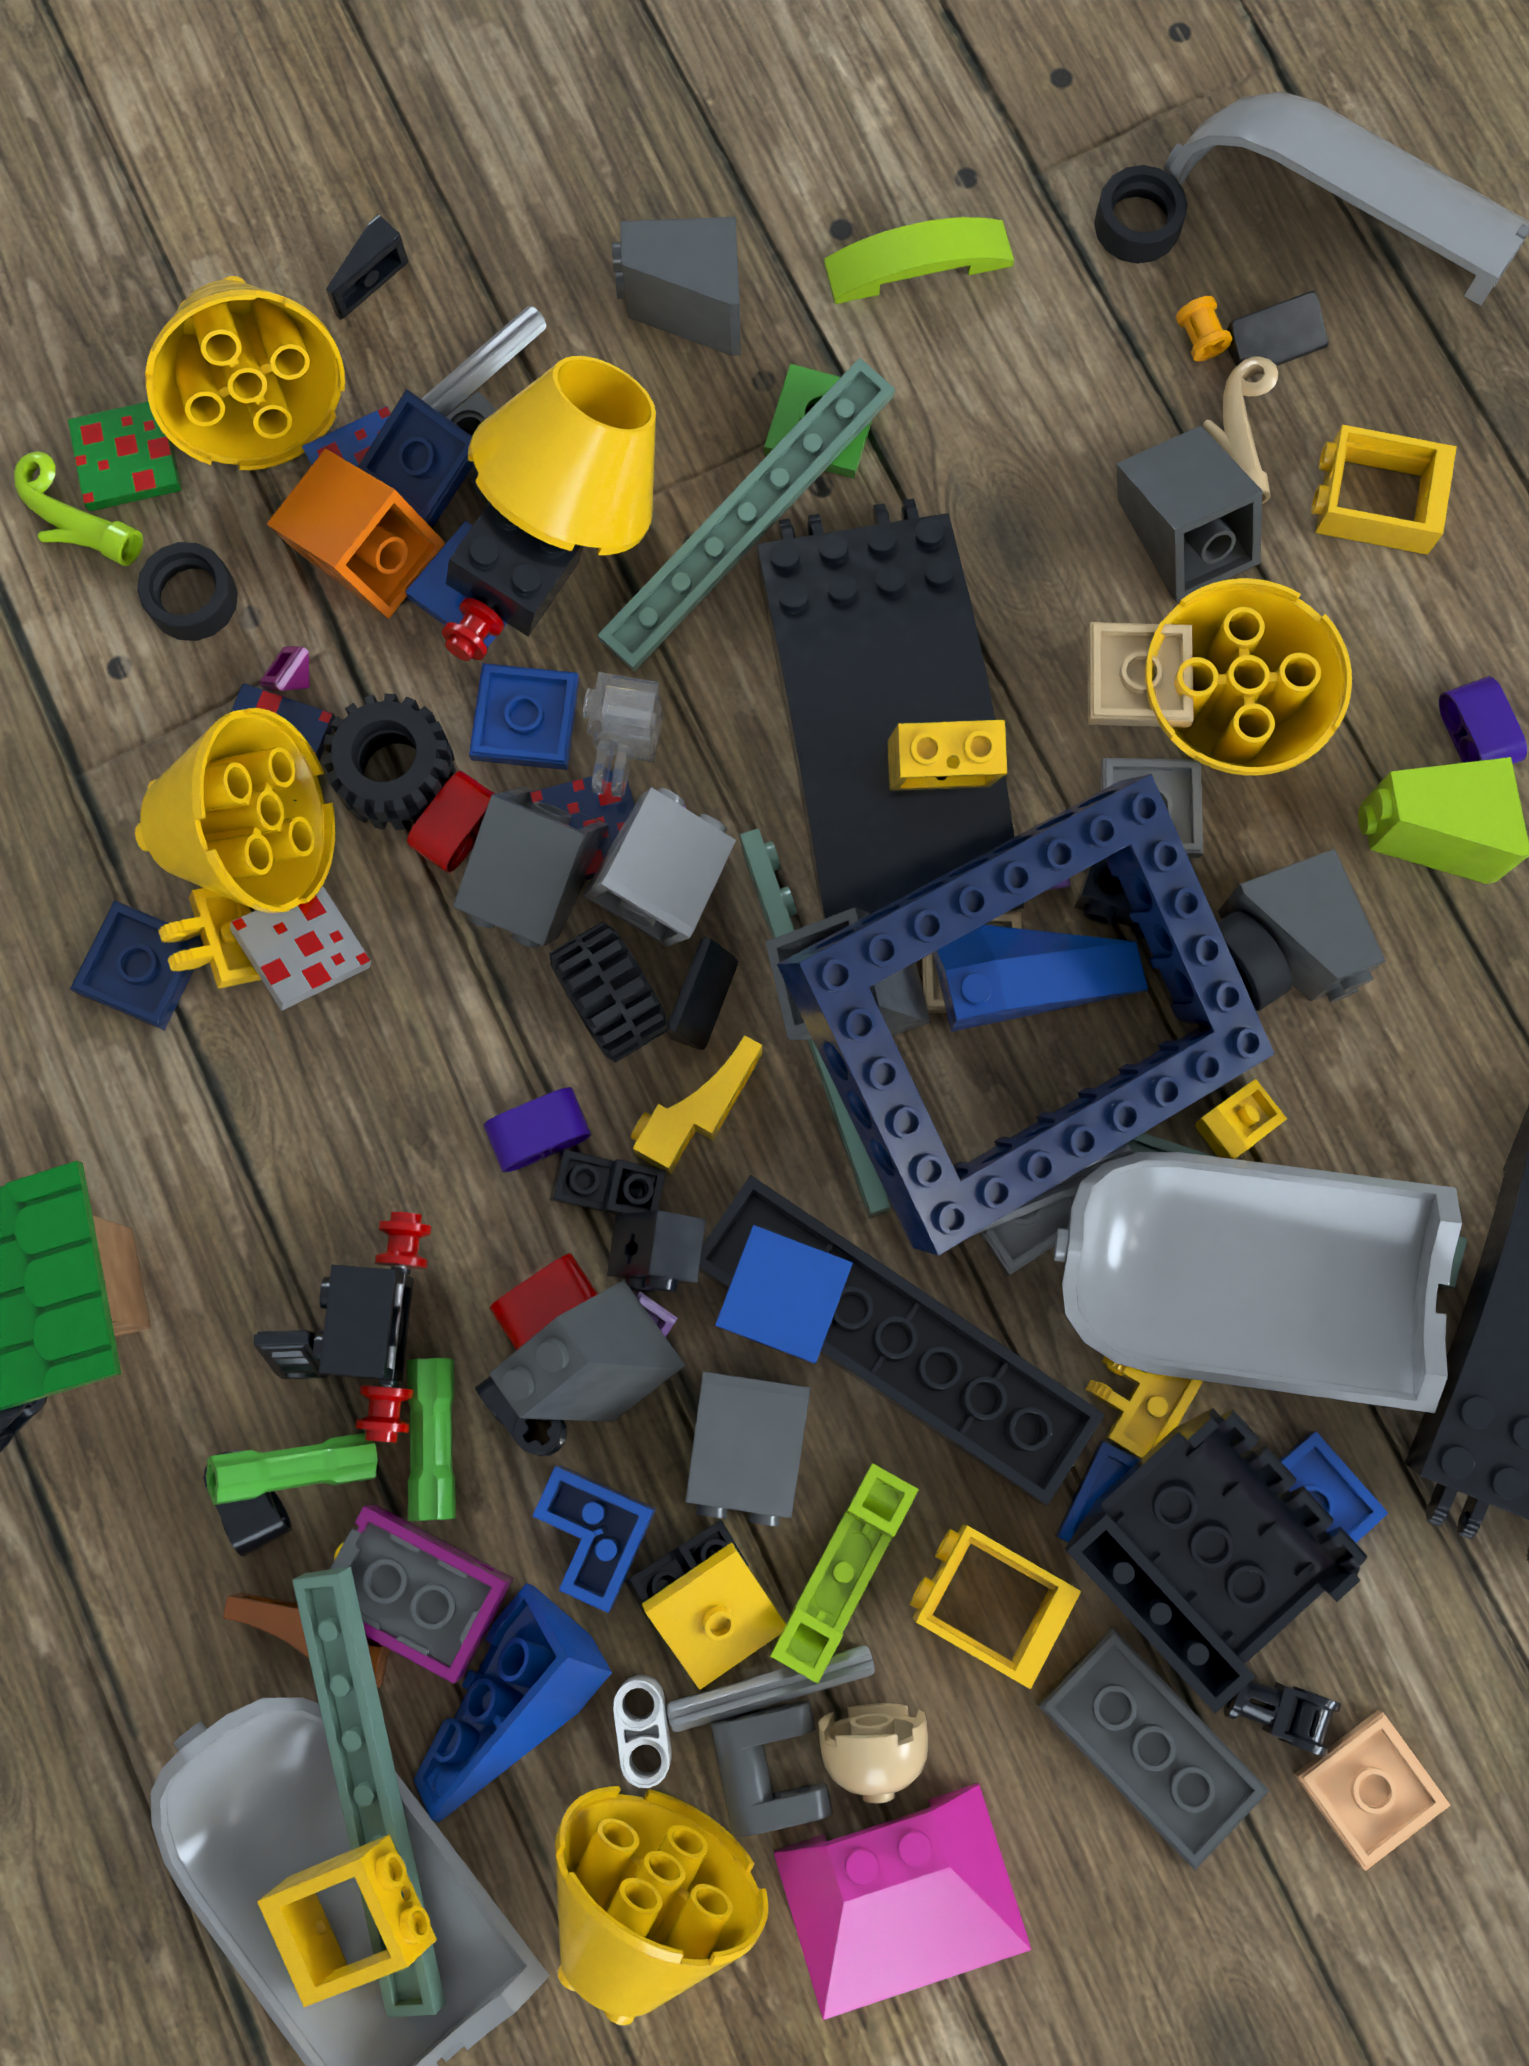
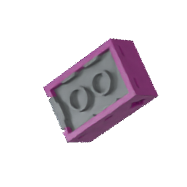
[330,1504,514,1684]

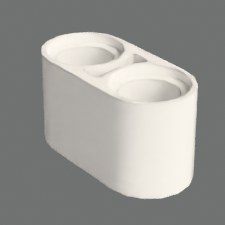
[613,1674,672,1788]

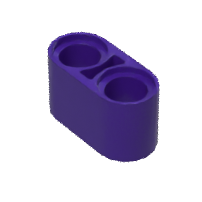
[1439,676,1527,764]
[483,1087,592,1173]

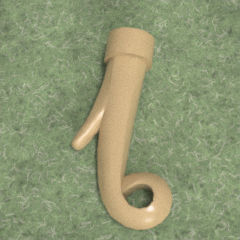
[1203,356,1278,505]

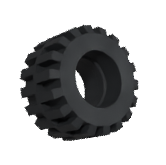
[322,693,456,830]
[549,922,668,1063]

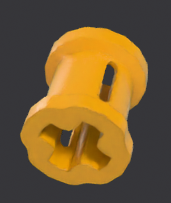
[1175,296,1233,362]

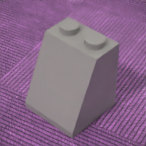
[582,787,736,947]

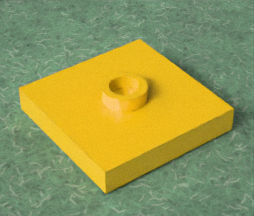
[642,1542,786,1690]

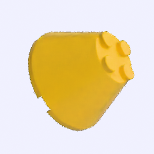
[145,276,345,470]
[1145,578,1352,775]
[135,708,335,913]
[555,1786,769,2025]

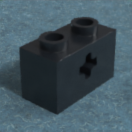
[607,1210,706,1292]

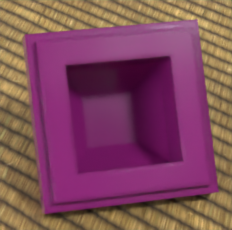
[259,646,309,691]

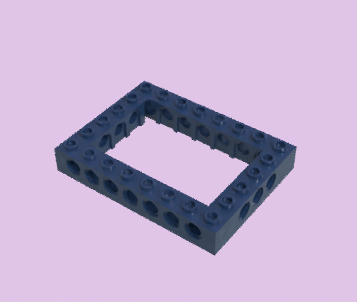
[777,774,1275,1255]

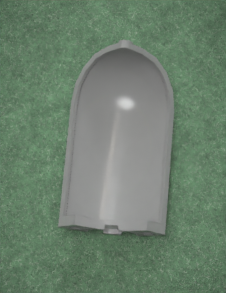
[1164,92,1529,306]
[1054,1152,1462,1413]
[151,1697,550,2066]

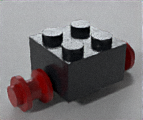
[442,502,584,661]
[313,1212,432,1443]

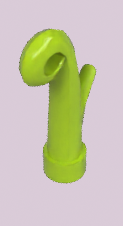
[14,451,143,566]

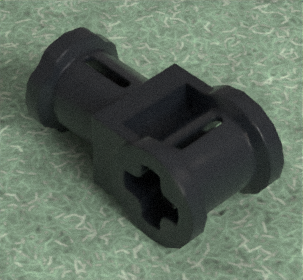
[1224,1680,1341,1757]

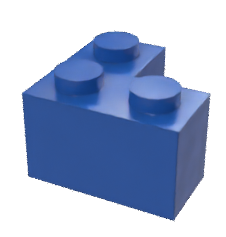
[532,1465,657,1613]

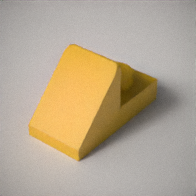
[1195,1079,1287,1159]

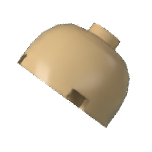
[818,1703,928,1803]

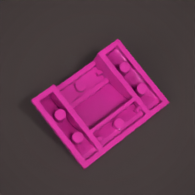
[773,1783,1032,2020]

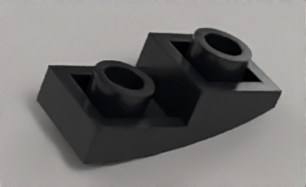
[550,1149,666,1215]
[625,1520,749,1627]

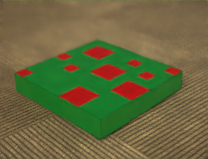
[67,401,182,512]

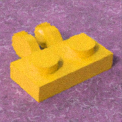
[158,888,261,989]
[1085,1356,1203,1459]

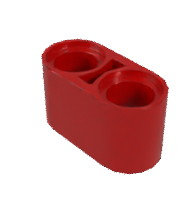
[407,771,495,873]
[489,1253,598,1351]

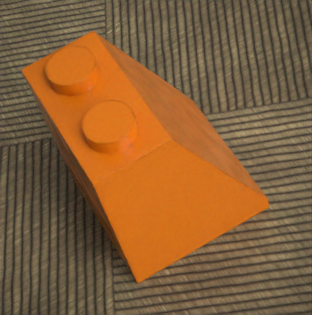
[267,448,446,619]

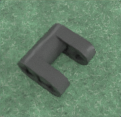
[710,1701,833,1837]

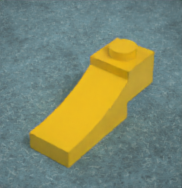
[631,1035,763,1175]

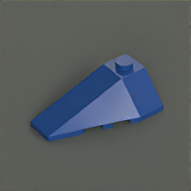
[933,925,1148,1032]
[413,1583,612,1822]

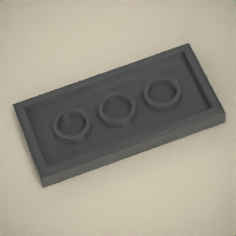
[1037,1627,1269,1870]

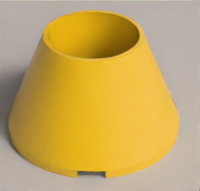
[468,356,656,555]

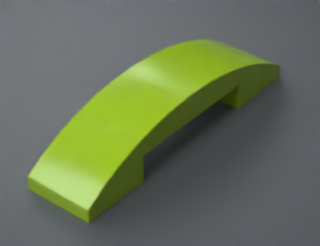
[824,217,1014,304]
[770,1463,919,1684]

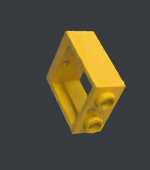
[1311,424,1457,555]
[888,720,1007,791]
[909,1523,1081,1689]
[257,1835,437,2007]

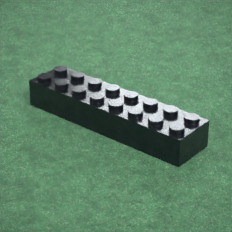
[699,1175,1105,1505]

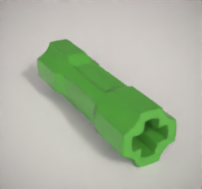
[407,1358,456,1521]
[206,1433,378,1505]

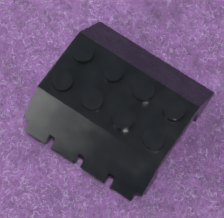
[1065,1408,1367,1713]

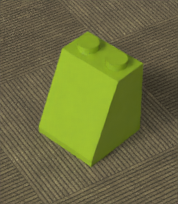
[1358,757,1529,884]

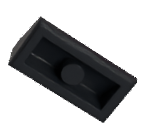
[1227,291,1329,366]
[668,936,738,1050]

